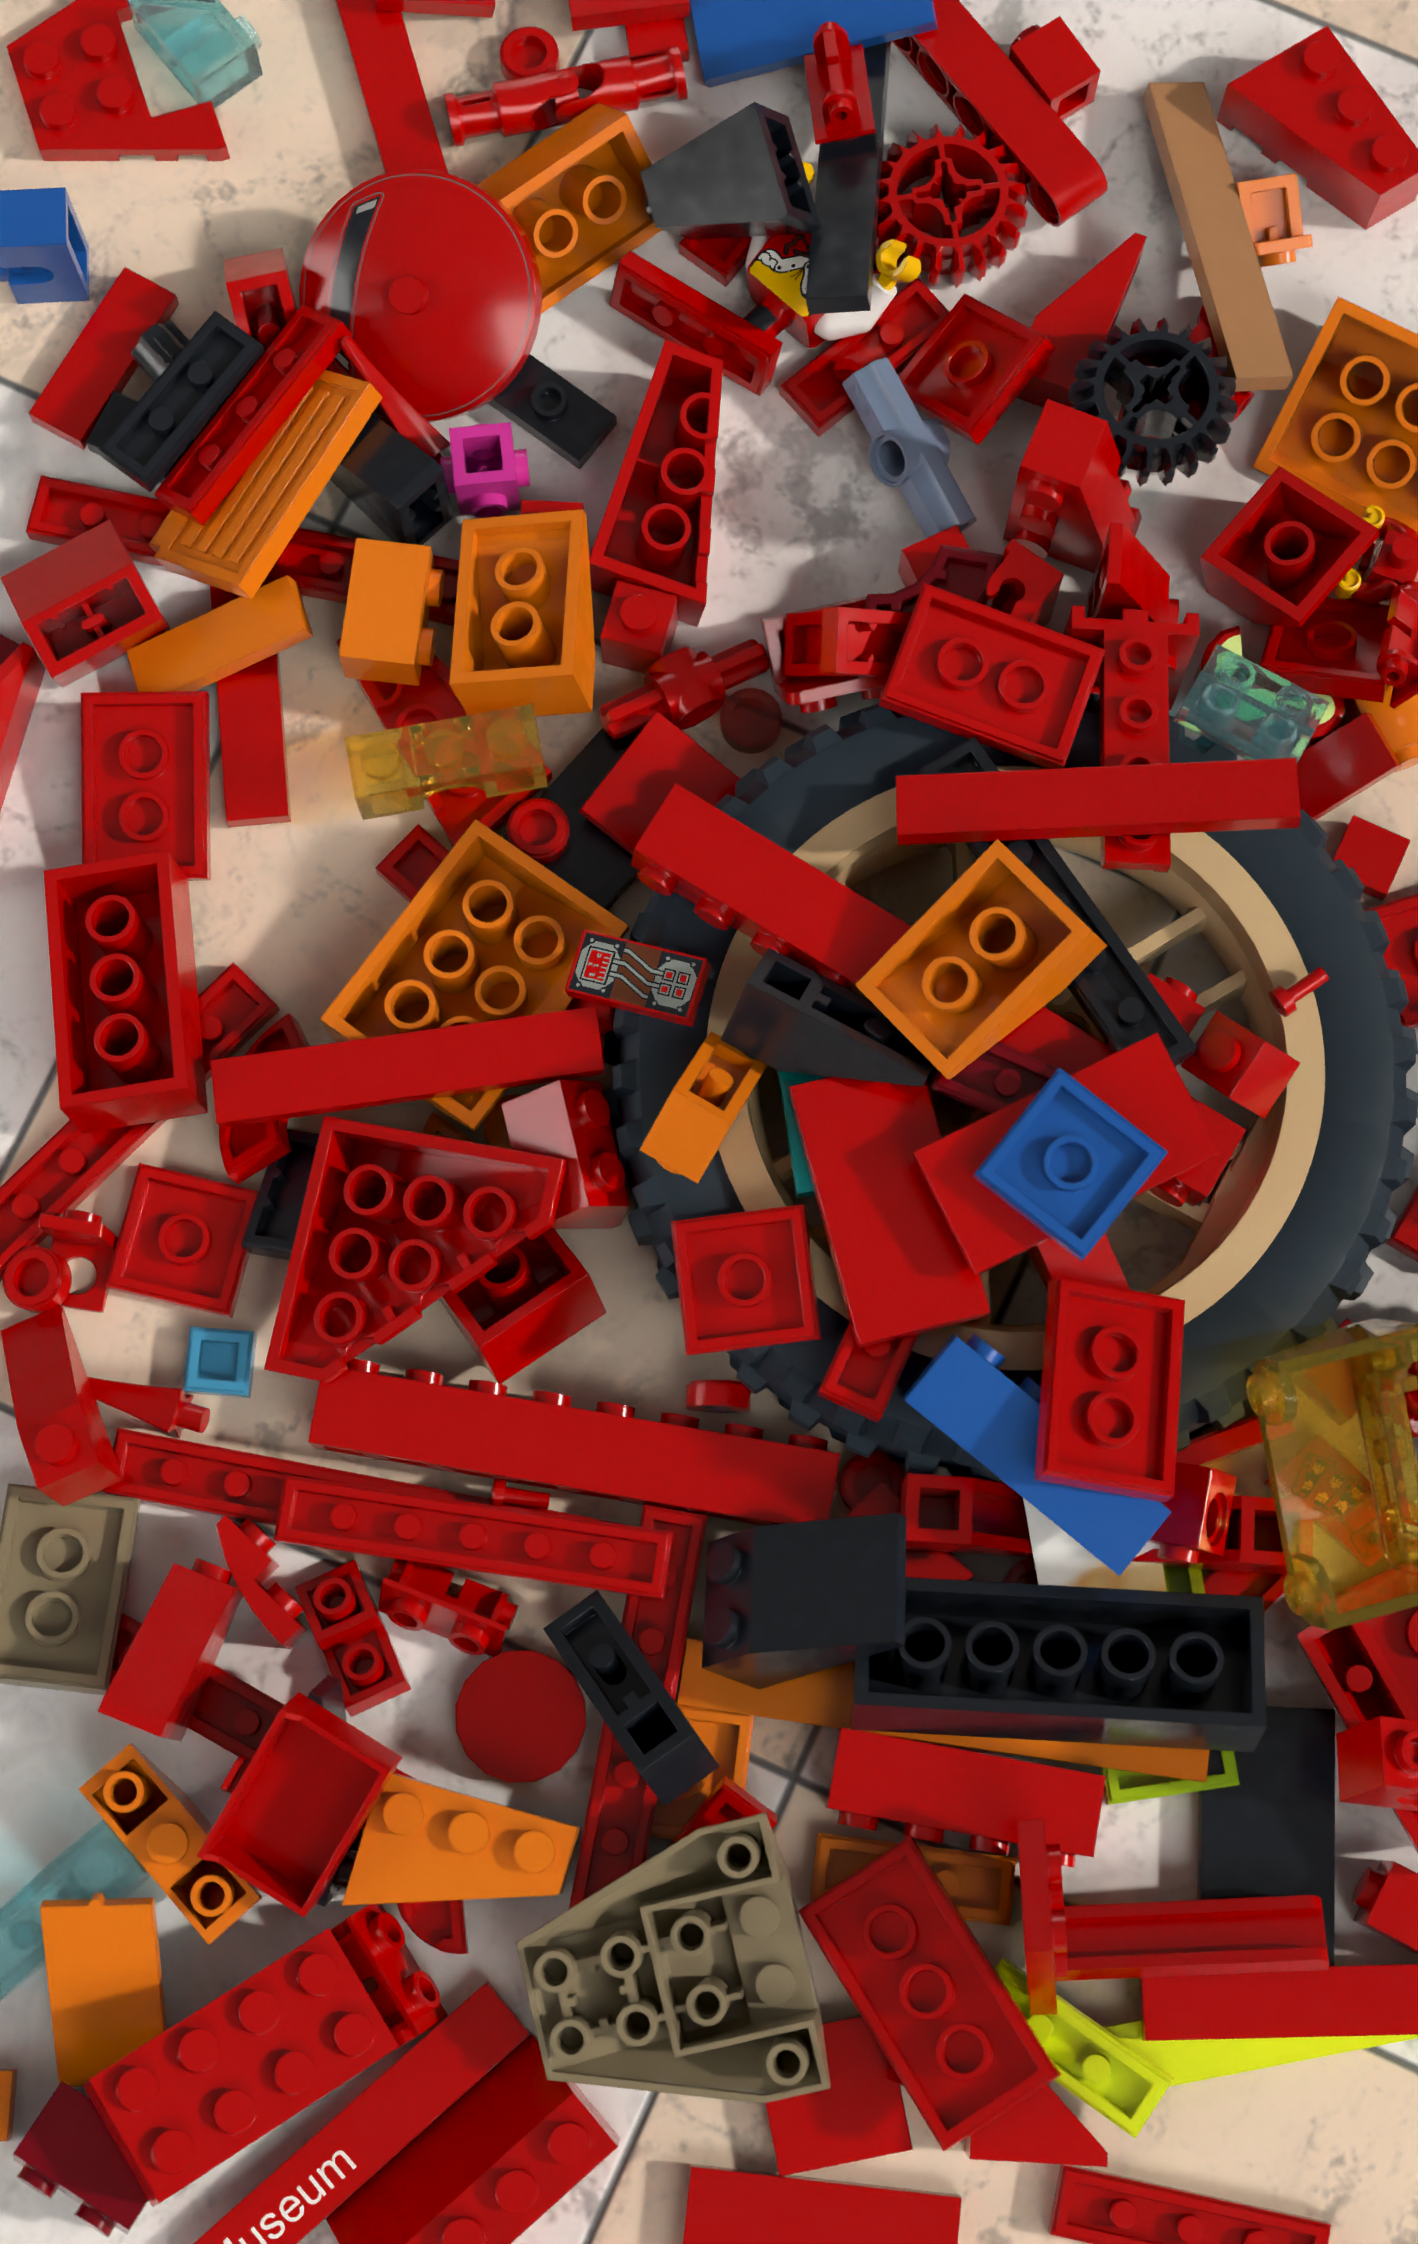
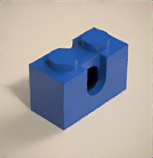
[0,187,90,304]

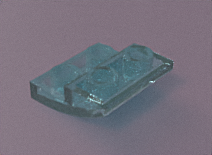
[1173,644,1330,763]

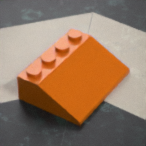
[1253,296,1418,534]
[320,819,629,1132]

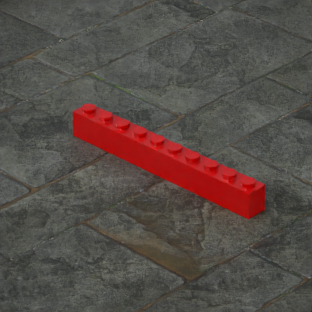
[631,783,1246,1207]

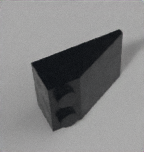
[702,1513,907,1690]

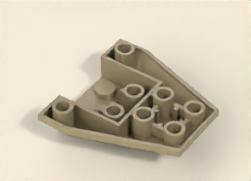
[516,1812,831,2104]

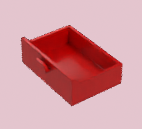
[196,1692,402,1918]

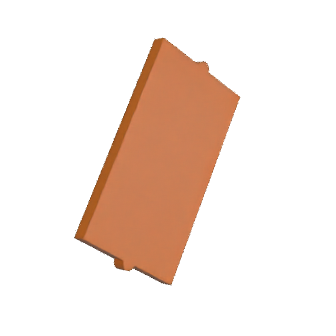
[40,1893,167,2087]

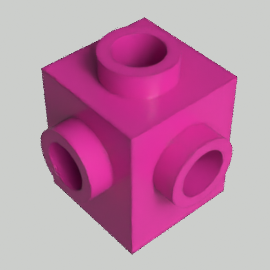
[440,422,530,518]

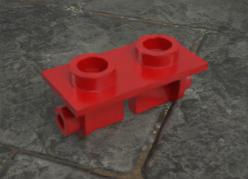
[804,22,876,145]
[1376,581,1418,709]
[378,1560,519,1657]
[331,1904,448,2049]

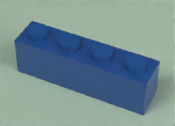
[902,1333,1171,1576]

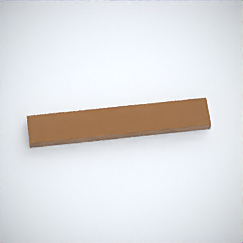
[1142,82,1294,392]

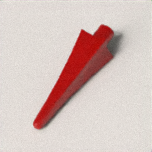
[340,336,450,465]
[88,1377,210,1438]

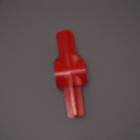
[598,639,770,739]

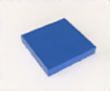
[973,1067,1168,1262]

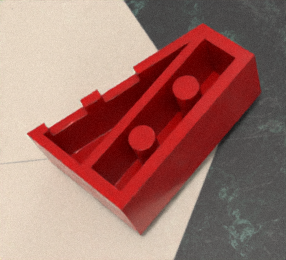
[1216,26,1418,230]
[1003,399,1142,573]

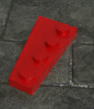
[336,638,552,847]

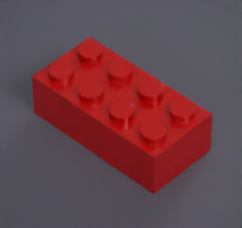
[44,849,208,1134]
[83,1928,400,2207]

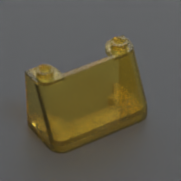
[1246,1318,1418,1631]

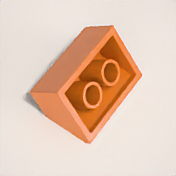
[477,103,662,314]

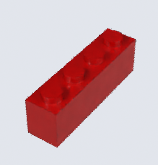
[825,1727,1106,1868]

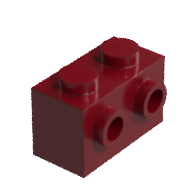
[13,2081,149,2237]

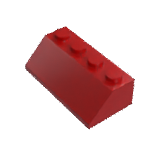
[326,2033,620,2244]

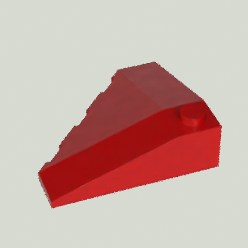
[264,1116,568,1383]

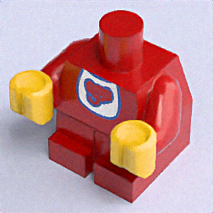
[1334,505,1418,606]

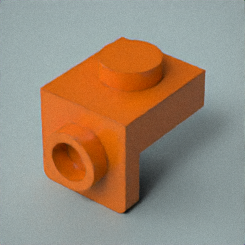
[1235,173,1313,267]

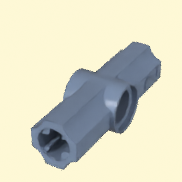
[842,357,977,538]

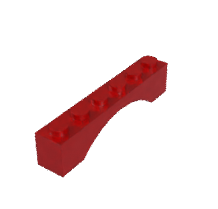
[900,1473,1309,1575]

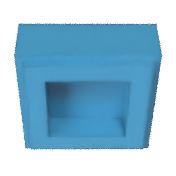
[183,1327,257,1398]

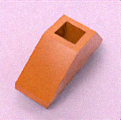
[79,1743,263,1945]

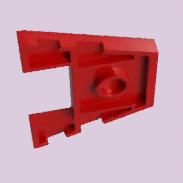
[6,0,230,161]

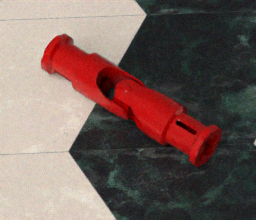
[443,46,688,147]

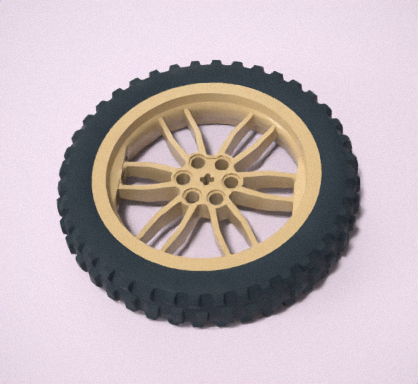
[603,693,1418,1482]

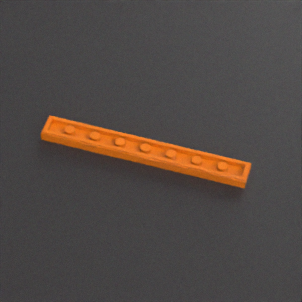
[677,1638,1210,1782]

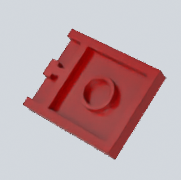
[1063,605,1200,873]
[1017,1819,1329,2015]

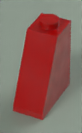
[97,1558,243,1742]

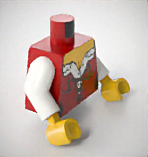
[743,161,921,348]

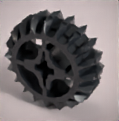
[1068,317,1237,487]

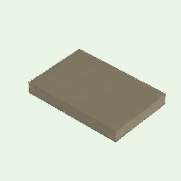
[0,1483,140,1695]

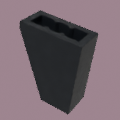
[640,102,822,240]
[330,413,453,545]

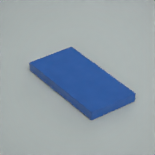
[690,0,938,88]

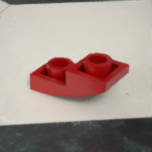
[216,1515,308,1649]
[295,1560,411,1717]

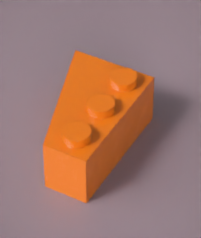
[342,1773,581,1905]

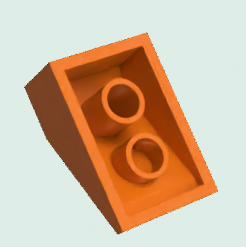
[449,509,596,721]
[855,839,1107,1080]

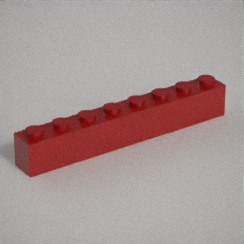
[308,1358,840,1526]

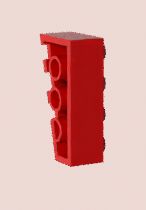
[589,340,724,627]

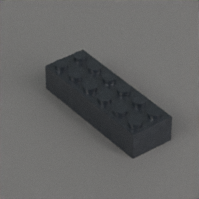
[851,1577,1267,1752]

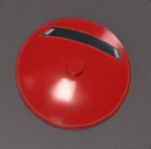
[299,169,542,422]

